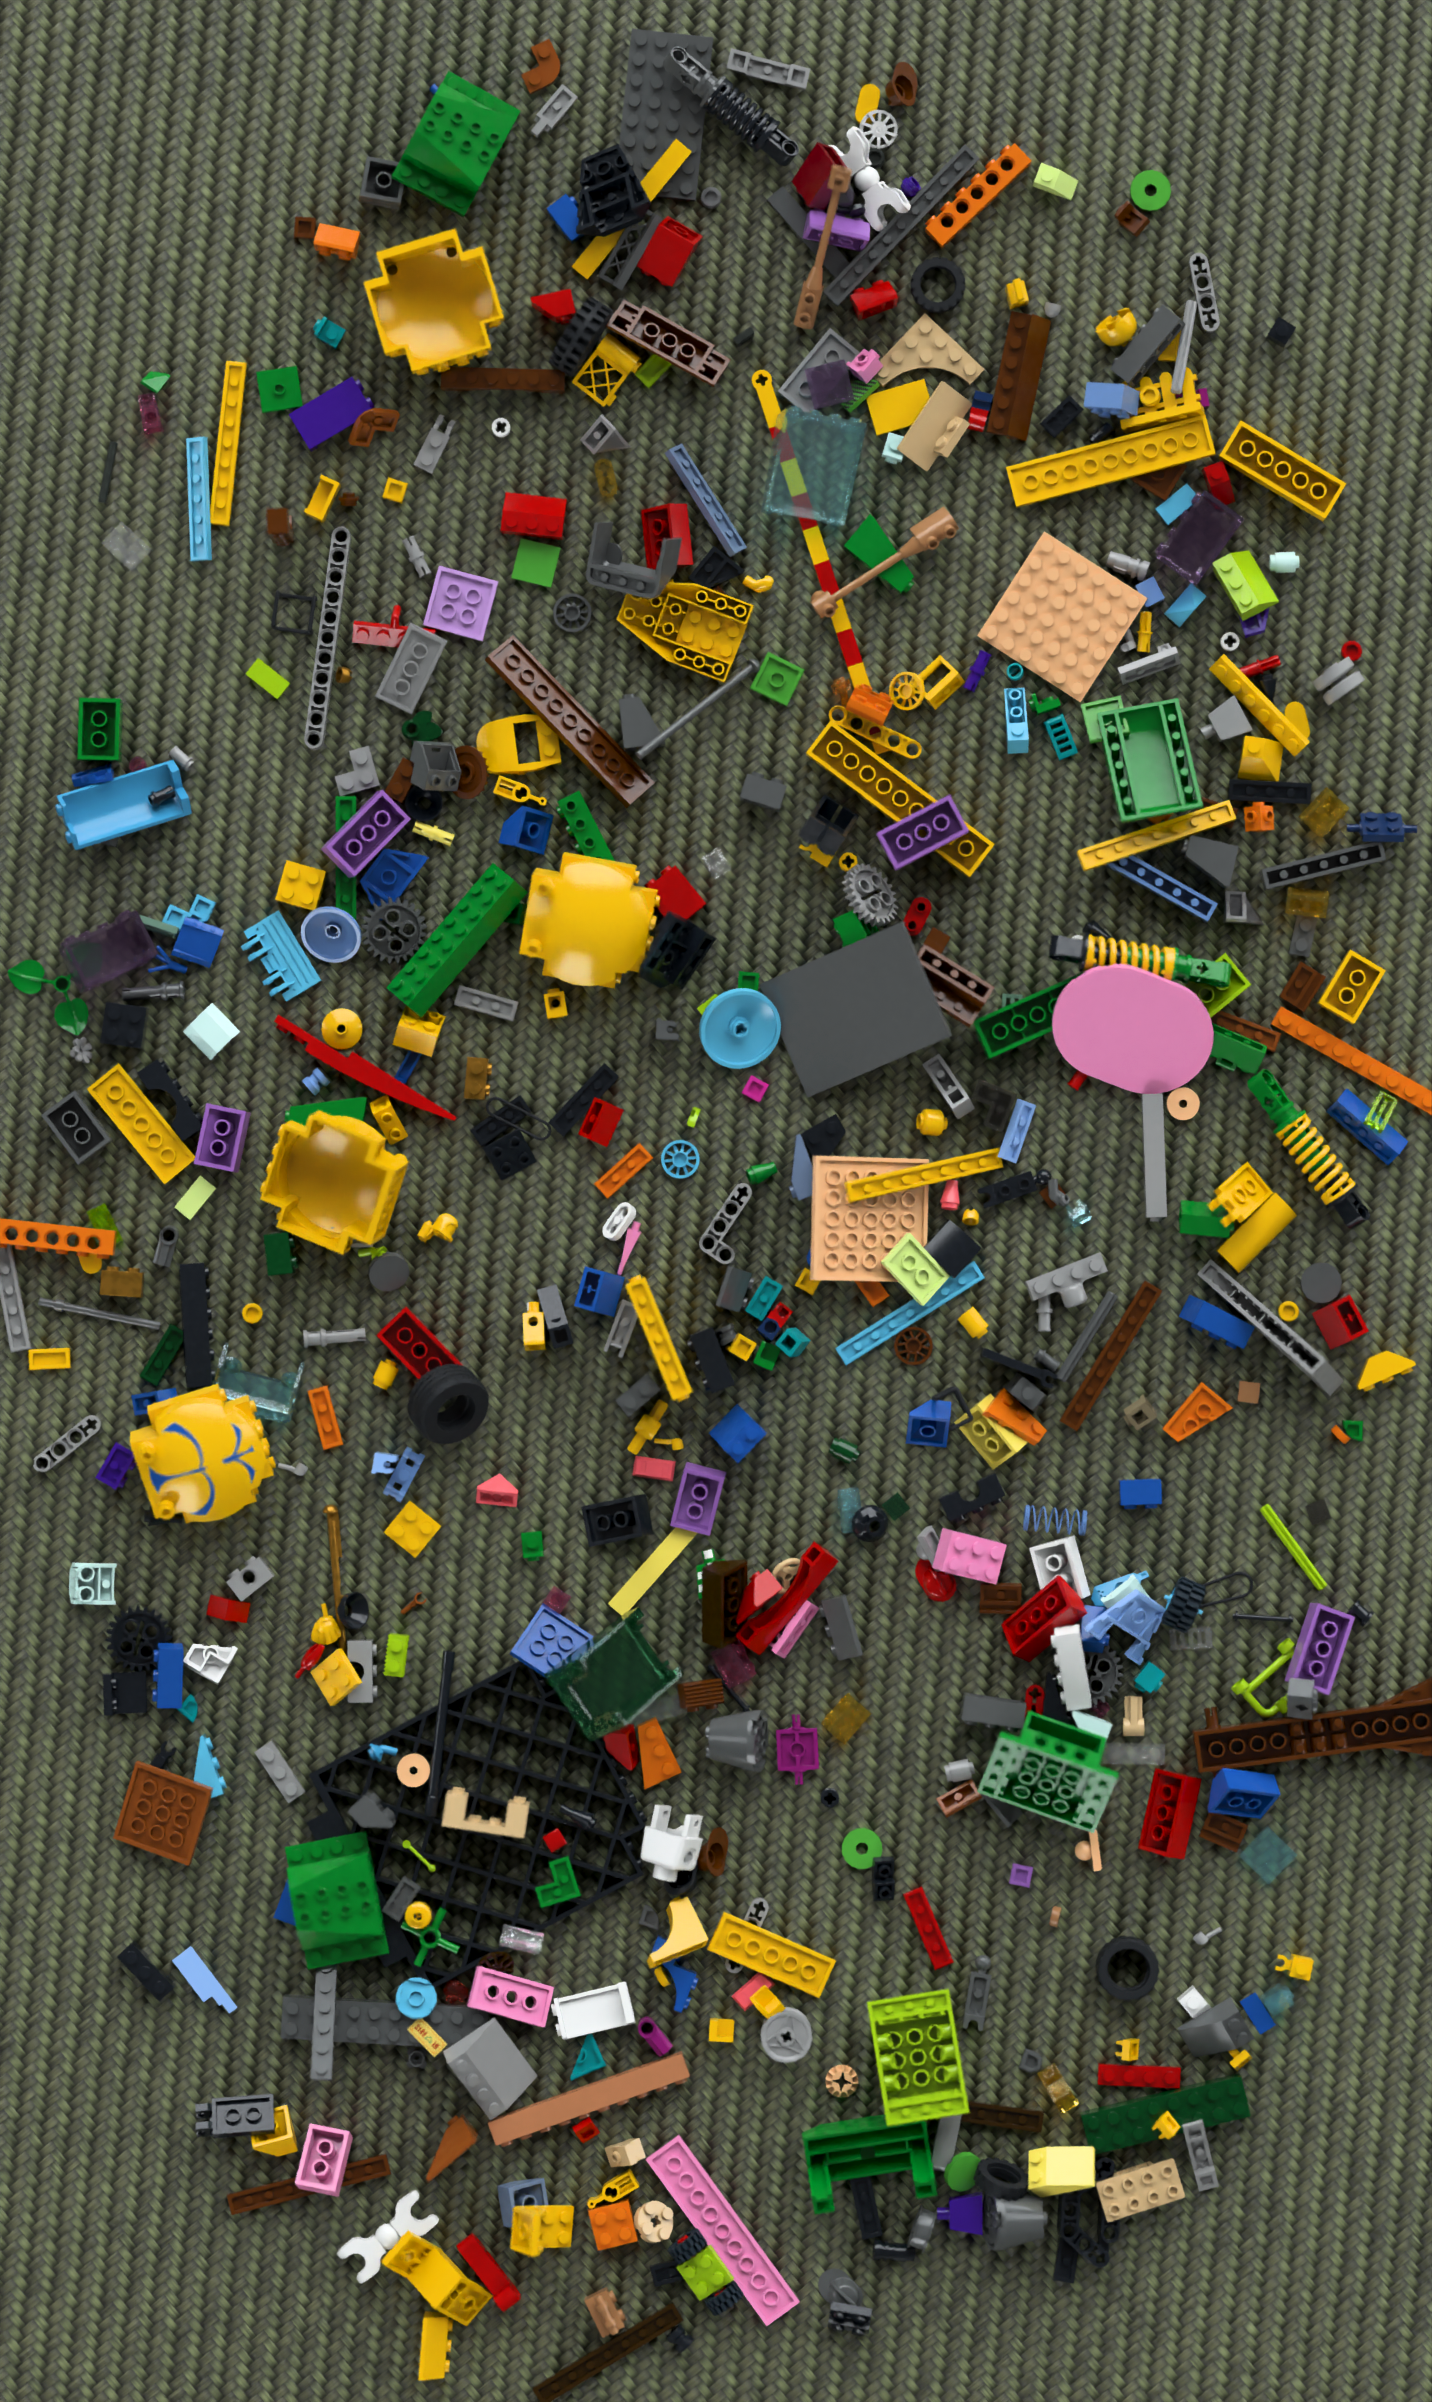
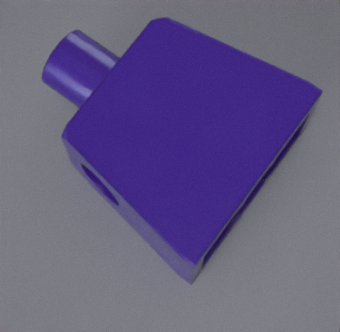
[937,2192,983,2235]

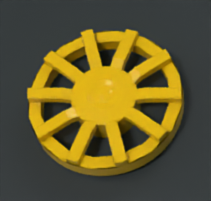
[889,672,926,710]

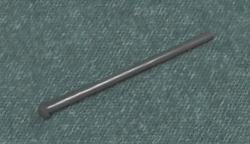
[636,659,760,759]

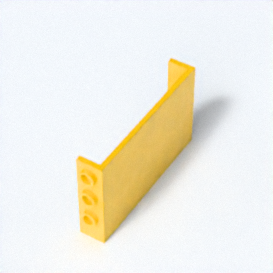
[625,1275,692,1402]

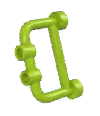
[1231,1638,1295,1717]

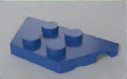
[360,848,429,921]

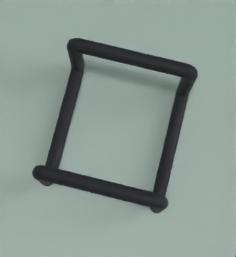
[271,590,318,635]
[932,1386,973,1431]

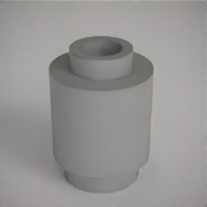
[944,1758,975,1783]

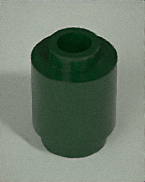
[828,1438,860,1464]

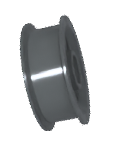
[907,2204,937,2253]

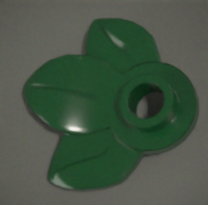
[402,711,443,744]

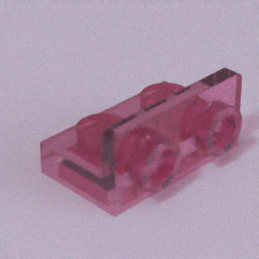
[711,1639,756,1689]

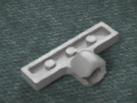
[1024,1252,1108,1308]

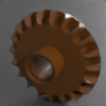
[452,745,489,799]

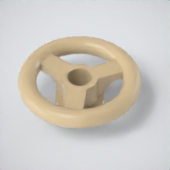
[772,1558,800,1594]

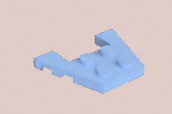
[1085,1589,1166,1665]

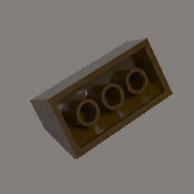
[701,1560,747,1649]

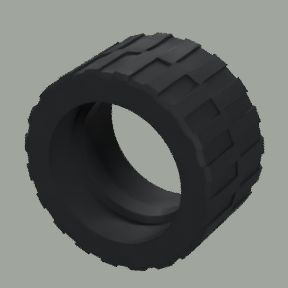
[1096,1936,1159,2001]

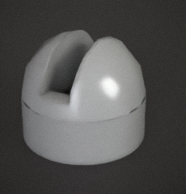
[1044,302,1061,317]

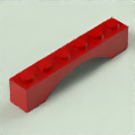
[735,1541,839,1655]

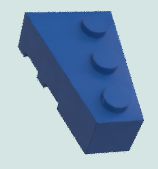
[1179,1295,1255,1349]

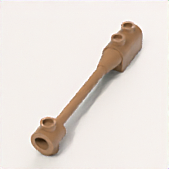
[793,165,852,329]
[810,507,959,619]

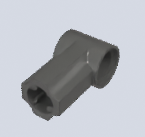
[153,1225,179,1267]

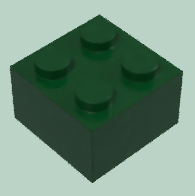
[263,1232,299,1276]

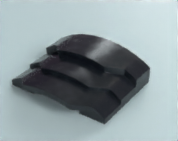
[638,911,717,990]

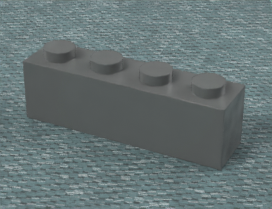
[1110,305,1186,388]

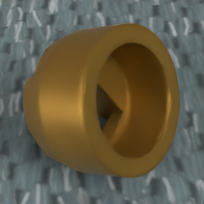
[335,667,352,684]

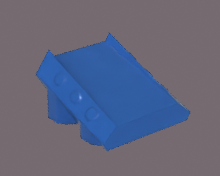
[171,917,224,968]

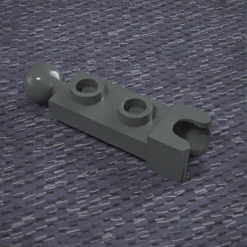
[962,1955,992,2031]

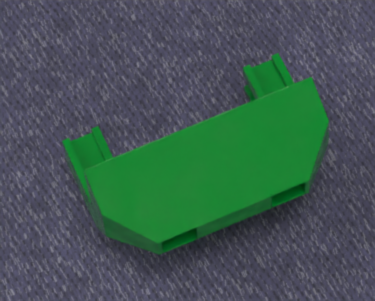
[802,2114,937,2215]

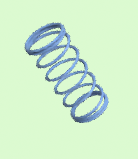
[1023,1505,1087,1536]

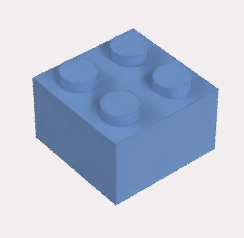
[1084,382,1140,419]

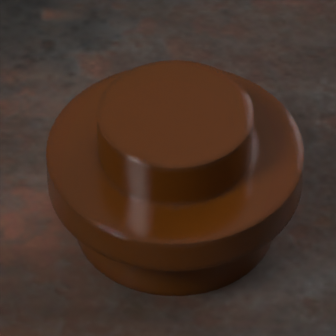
[338,492,359,506]

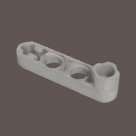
[33,1415,102,1472]

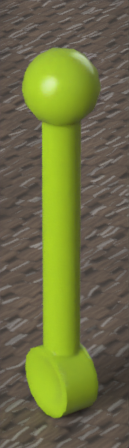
[402,1840,436,1873]

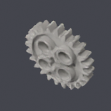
[842,863,898,928]

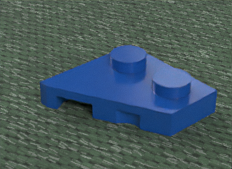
[72,763,114,788]

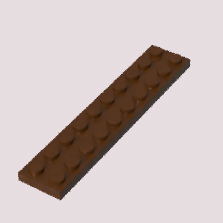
[485,635,655,808]

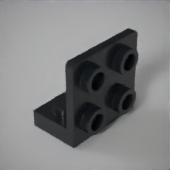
[103,1671,148,1716]

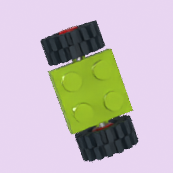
[668,2228,744,2316]

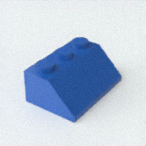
[1208,1768,1281,1819]

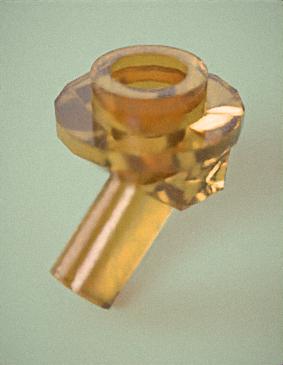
[831,677,851,707]

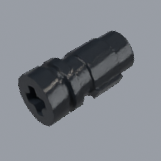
[872,2239,916,2262]

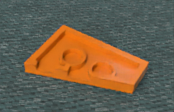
[637,1717,682,1790]

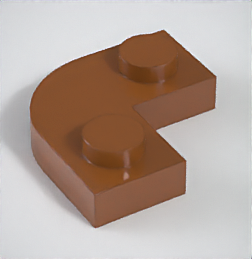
[521,39,560,95]
[348,408,400,447]

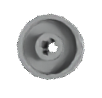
[1312,656,1365,706]

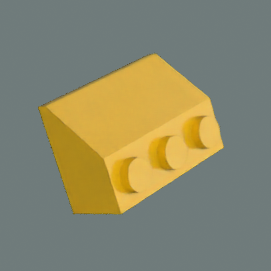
[418,2311,453,2380]

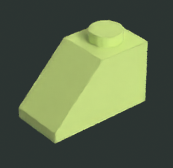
[1033,163,1078,200]

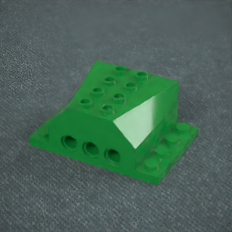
[391,71,520,217]
[977,1711,1119,1833]
[285,1831,390,1969]

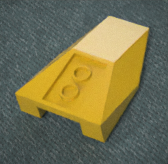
[616,582,754,683]

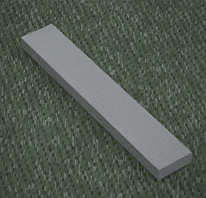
[0,1231,32,1353]

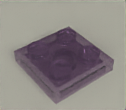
[804,359,854,410]

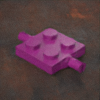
[776,1714,819,1785]

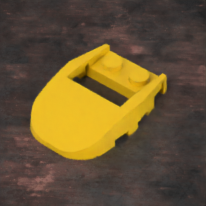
[476,714,562,775]

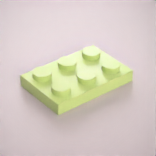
[881,1233,950,1306]

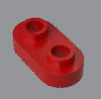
[903,897,932,936]

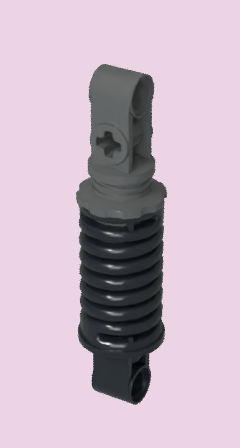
[663,47,799,166]

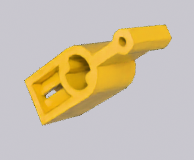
[1005,278,1029,309]
[493,775,548,807]
[587,2168,639,2209]

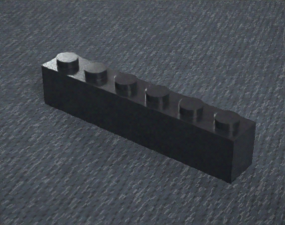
[178,1263,215,1388]

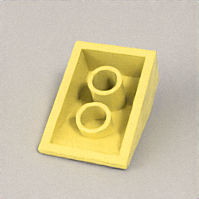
[1028,2147,1095,2198]

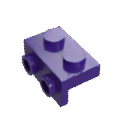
[95,1442,137,1491]

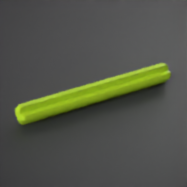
[1260,1504,1327,1591]

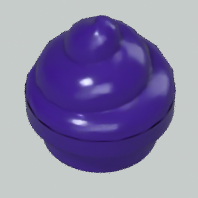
[900,176,921,197]

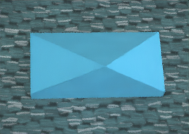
[1164,583,1206,628]

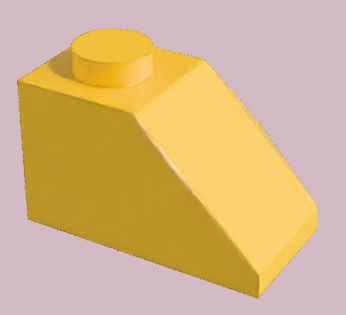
[251,2105,298,2156]

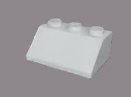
[1029,1536,1091,1599]

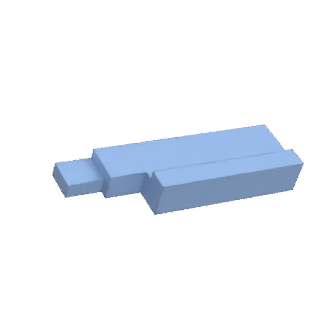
[172,1946,238,2014]

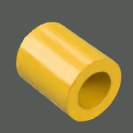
[957,1307,989,1339]

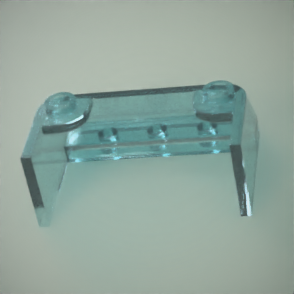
[214,1342,305,1423]

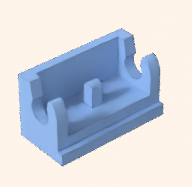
[372,1452,399,1474]

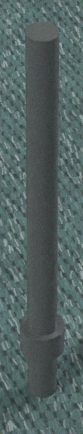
[38,1297,161,1330]

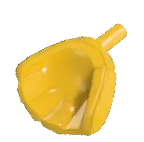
[311,1603,341,1645]

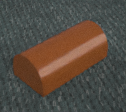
[936,1779,982,1818]

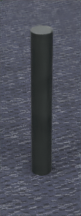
[98,441,118,503]

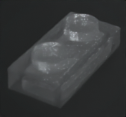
[499,1924,544,1955]

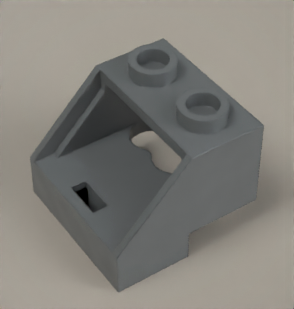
[410,741,461,791]

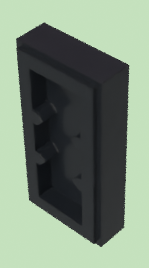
[1040,395,1084,439]

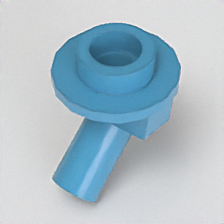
[367,1744,398,1762]

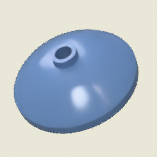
[301,907,362,963]

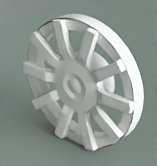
[859,110,898,149]

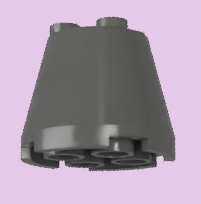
[705,1710,769,1772]
[983,2192,1048,2251]

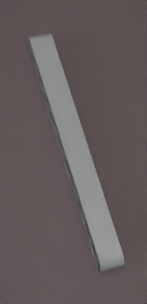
[304,527,351,750]

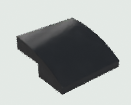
[924,1220,981,1278]

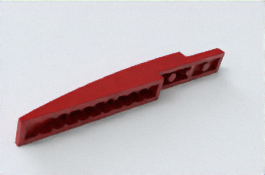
[274,1015,457,1121]

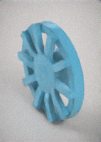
[661,1140,700,1178]

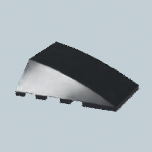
[576,144,651,237]

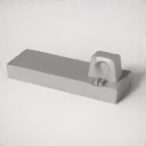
[1118,643,1180,685]

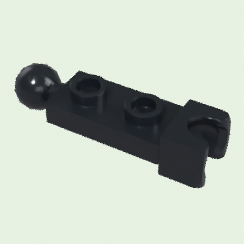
[977,1169,1052,1209]

